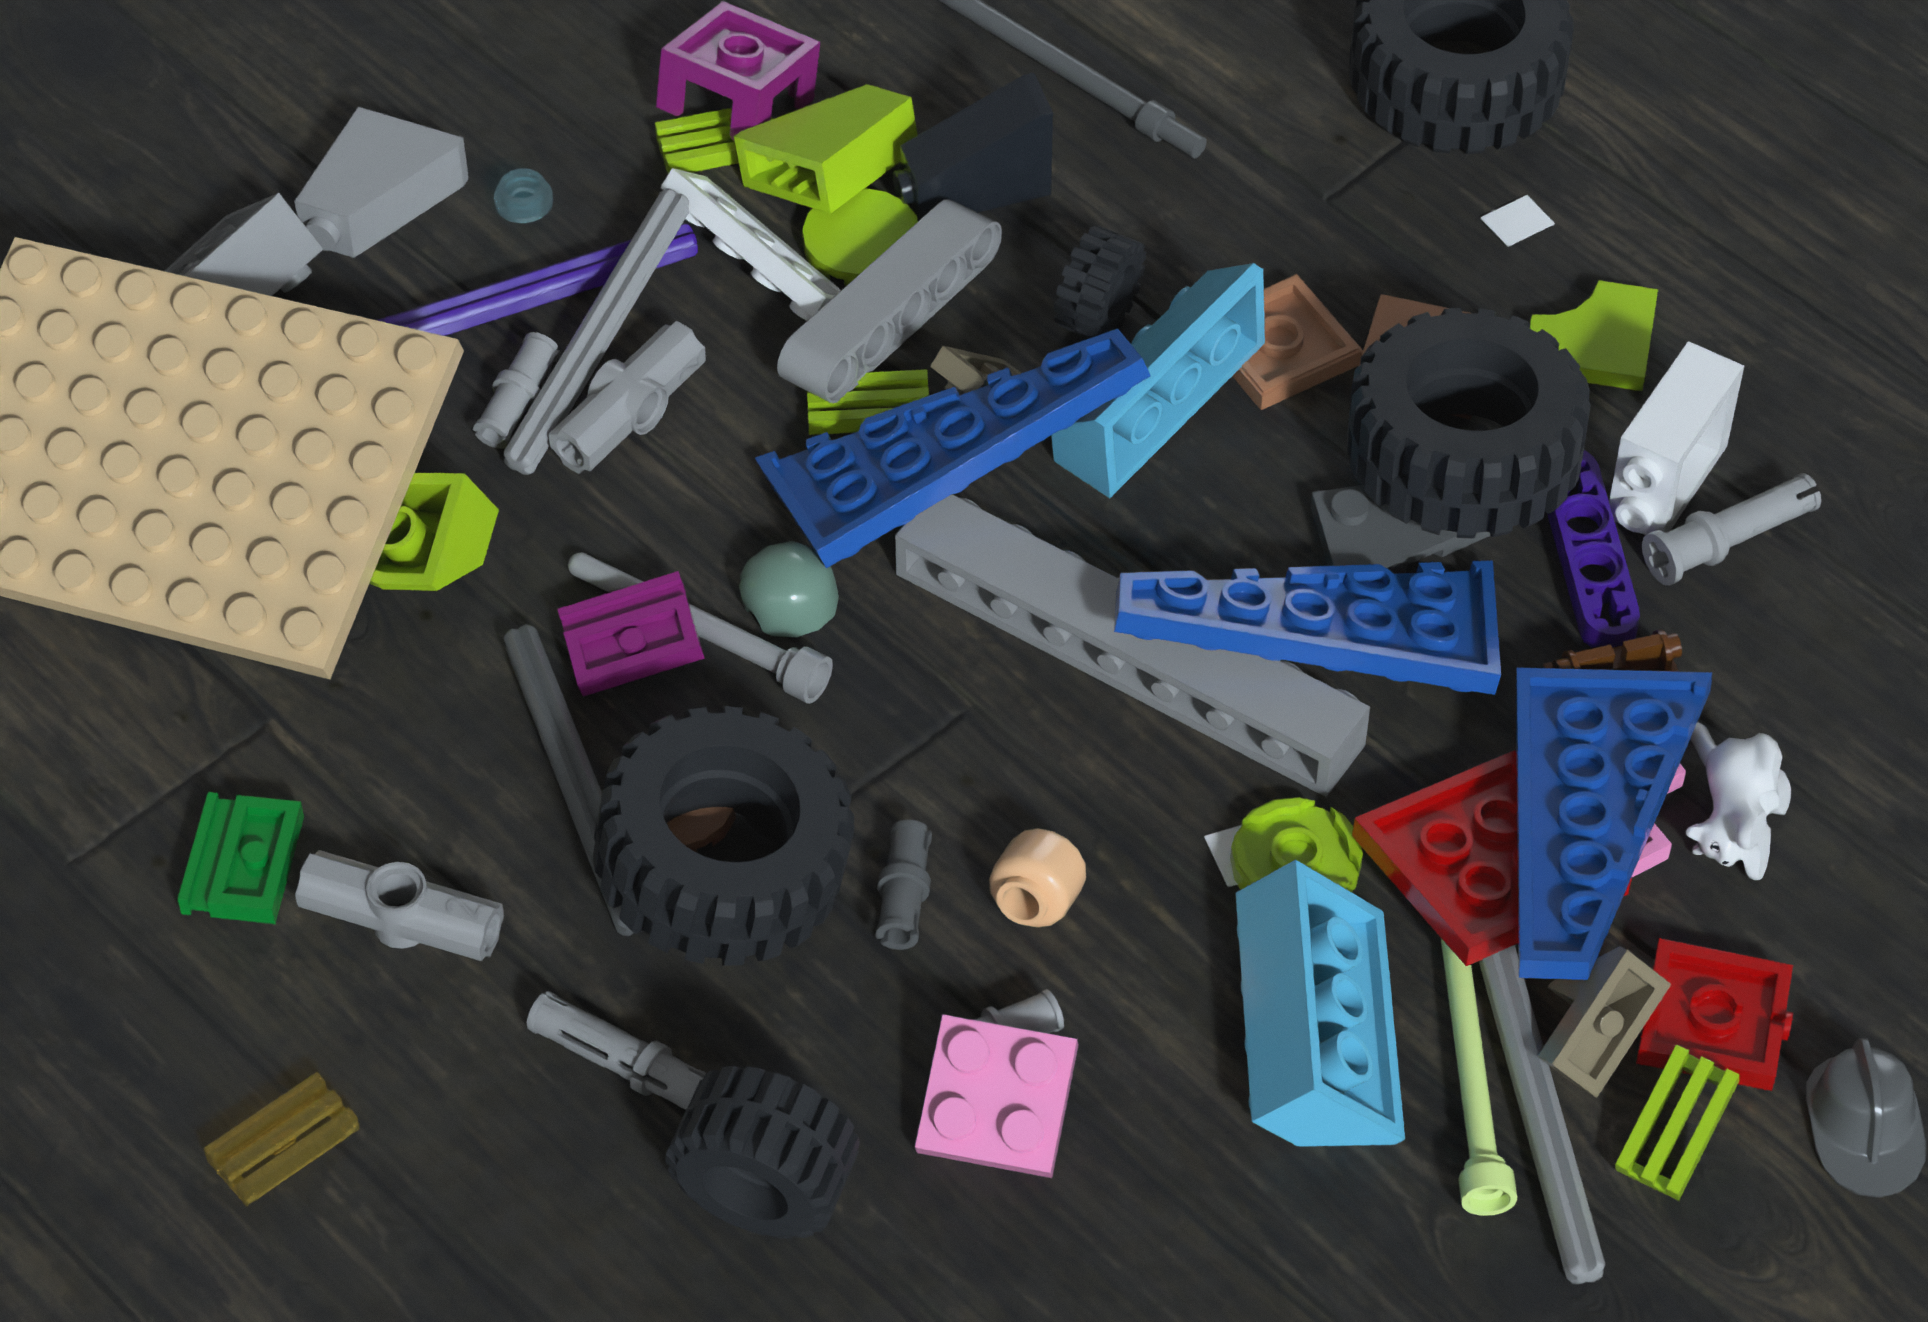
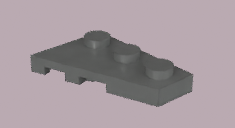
[1311,485,1491,574]

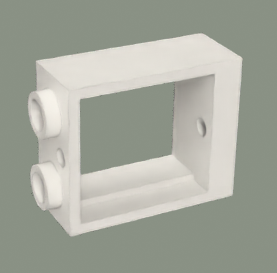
[1609,341,1744,535]

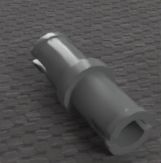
[876,819,932,950]

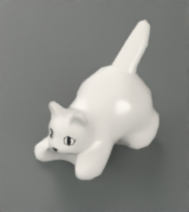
[1686,722,1791,880]

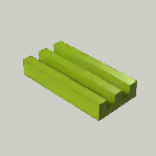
[655,108,773,174]
[807,370,929,435]
[1615,1045,1739,1201]

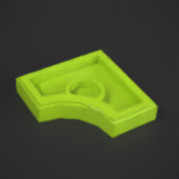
[1530,280,1658,391]

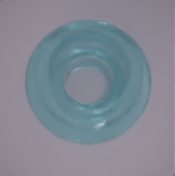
[494,169,553,223]

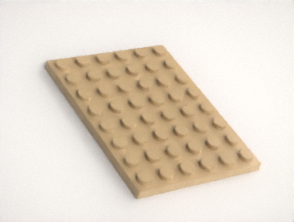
[0,237,464,679]

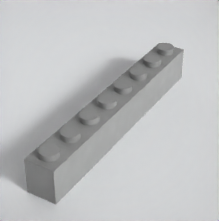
[895,494,1370,797]

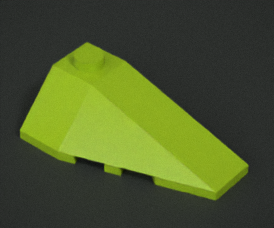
[369,473,499,591]

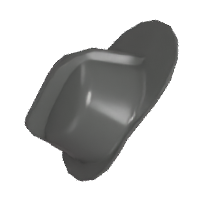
[1806,1038,1926,1197]

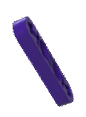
[1547,450,1640,649]

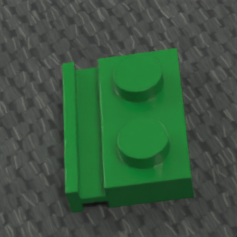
[177,792,304,924]

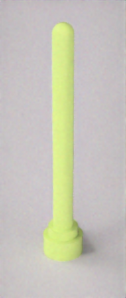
[1441,938,1517,1216]

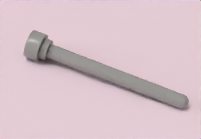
[568,553,833,704]

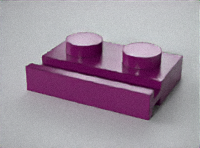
[558,571,705,697]

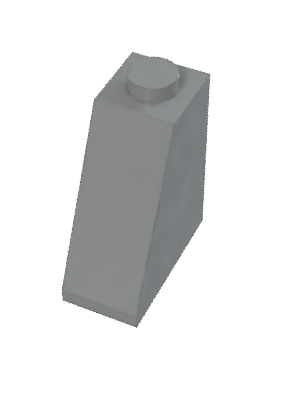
[295,107,469,258]

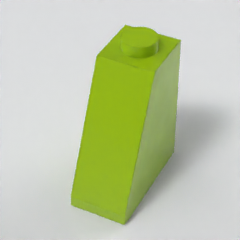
[734,84,918,214]

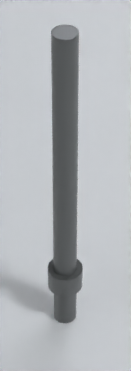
[938,0,1207,158]

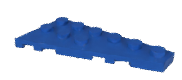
[755,329,1151,568]
[1516,668,1712,980]

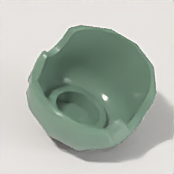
[739,541,839,637]

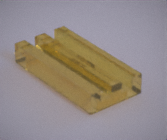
[204,1072,360,1206]

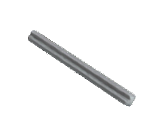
[504,189,689,475]
[1479,945,1605,1285]

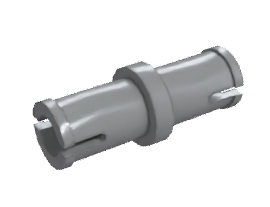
[473,332,560,449]

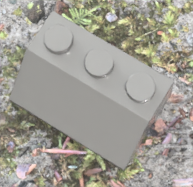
[164,193,323,296]

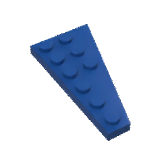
[1114,560,1501,695]

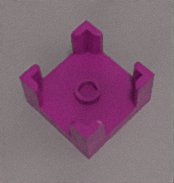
[656,1,820,141]

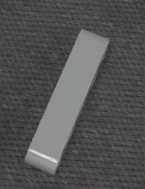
[777,199,1002,403]

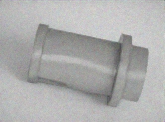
[975,989,1064,1034]

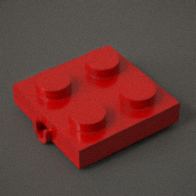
[1636,938,1793,1091]

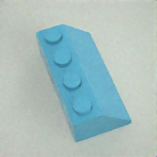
[1051,263,1265,498]
[1236,859,1405,1146]

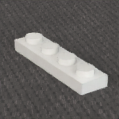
[660,168,841,321]

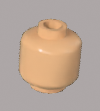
[989,828,1086,928]

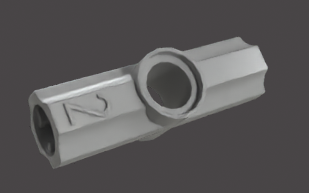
[549,321,706,474]
[295,850,504,961]

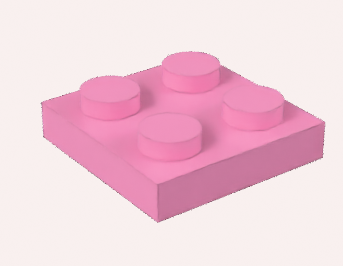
[915,1015,1078,1178]

